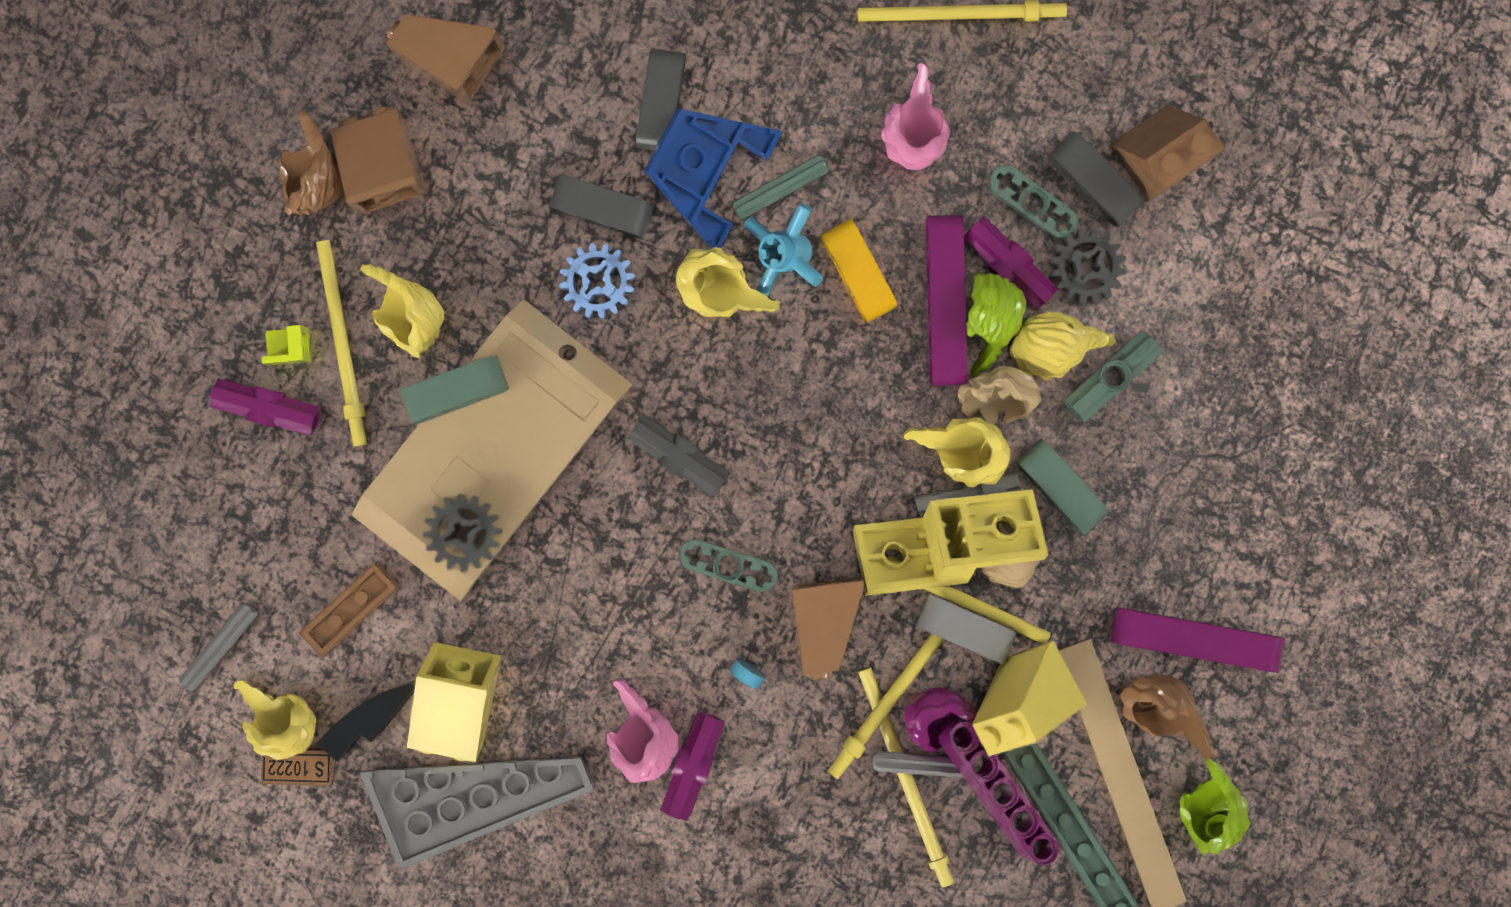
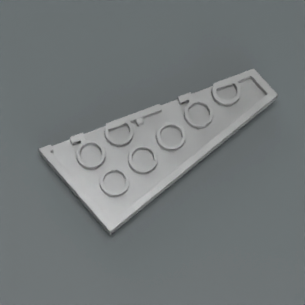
[360,756,595,870]

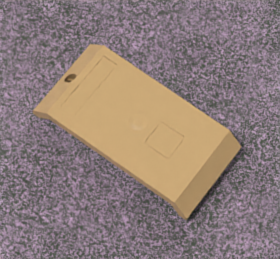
[351,299,633,601]

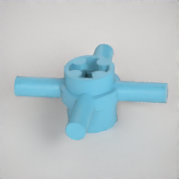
[744,203,823,297]

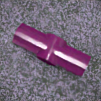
[964,216,1058,311]
[210,378,321,436]
[660,711,725,821]

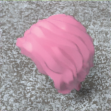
[881,63,950,170]
[607,679,678,783]

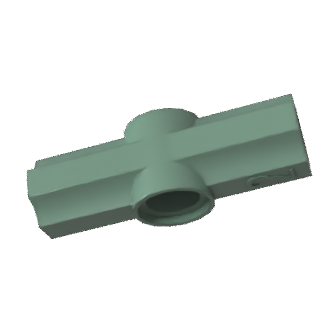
[1063,330,1163,423]

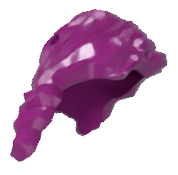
[905,688,976,753]

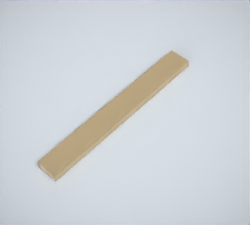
[1058,638,1187,907]

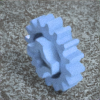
[559,243,636,320]

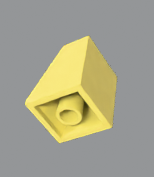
[972,641,1087,756]
[407,642,501,762]

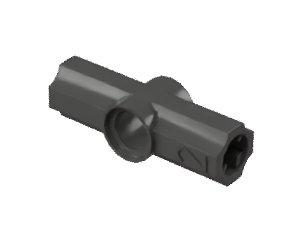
[627,414,730,498]

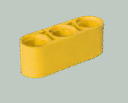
[820,218,898,323]

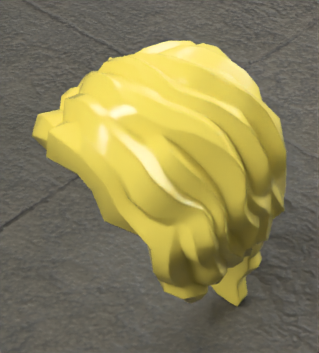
[676,247,781,317]
[360,264,444,358]
[1009,312,1116,381]
[903,417,1010,488]
[233,680,317,760]

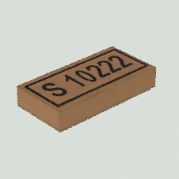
[261,749,334,786]

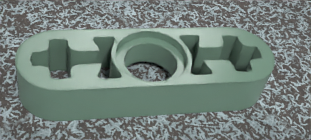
[988,165,1078,240]
[680,539,778,592]

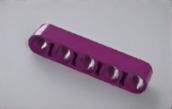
[926,215,967,386]
[1110,607,1285,673]
[937,719,1059,866]

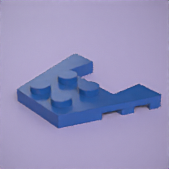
[644,109,782,249]

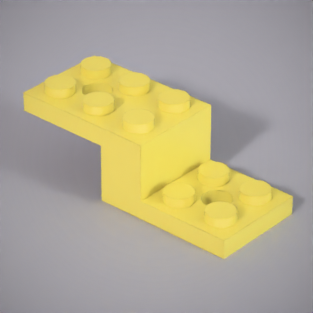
[853,489,1048,596]

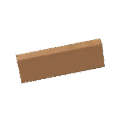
[298,561,401,658]

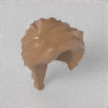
[279,110,342,216]
[1120,674,1216,759]

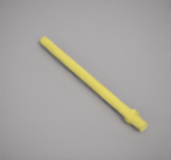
[858,667,954,887]

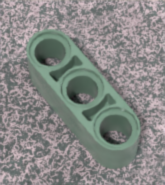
[400,355,509,425]
[1015,439,1110,536]

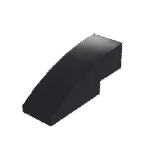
[316,680,416,761]

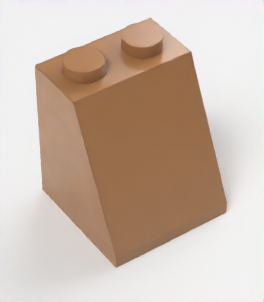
[386,14,506,104]
[1109,105,1225,202]
[330,107,428,215]
[791,577,864,680]

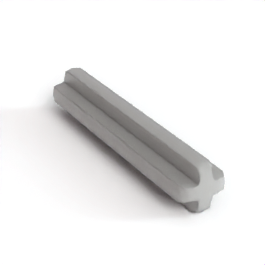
[179,603,258,691]
[872,751,964,778]

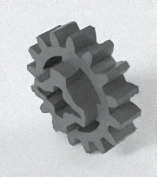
[1049,228,1127,305]
[423,494,503,572]

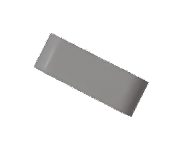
[916,594,1017,665]

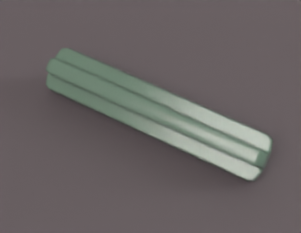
[733,155,829,220]

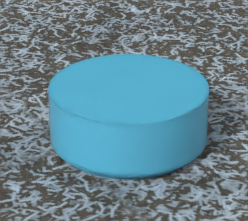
[730,658,766,689]

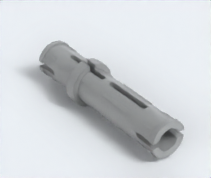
[914,471,1021,518]

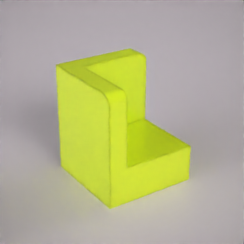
[261,325,311,366]

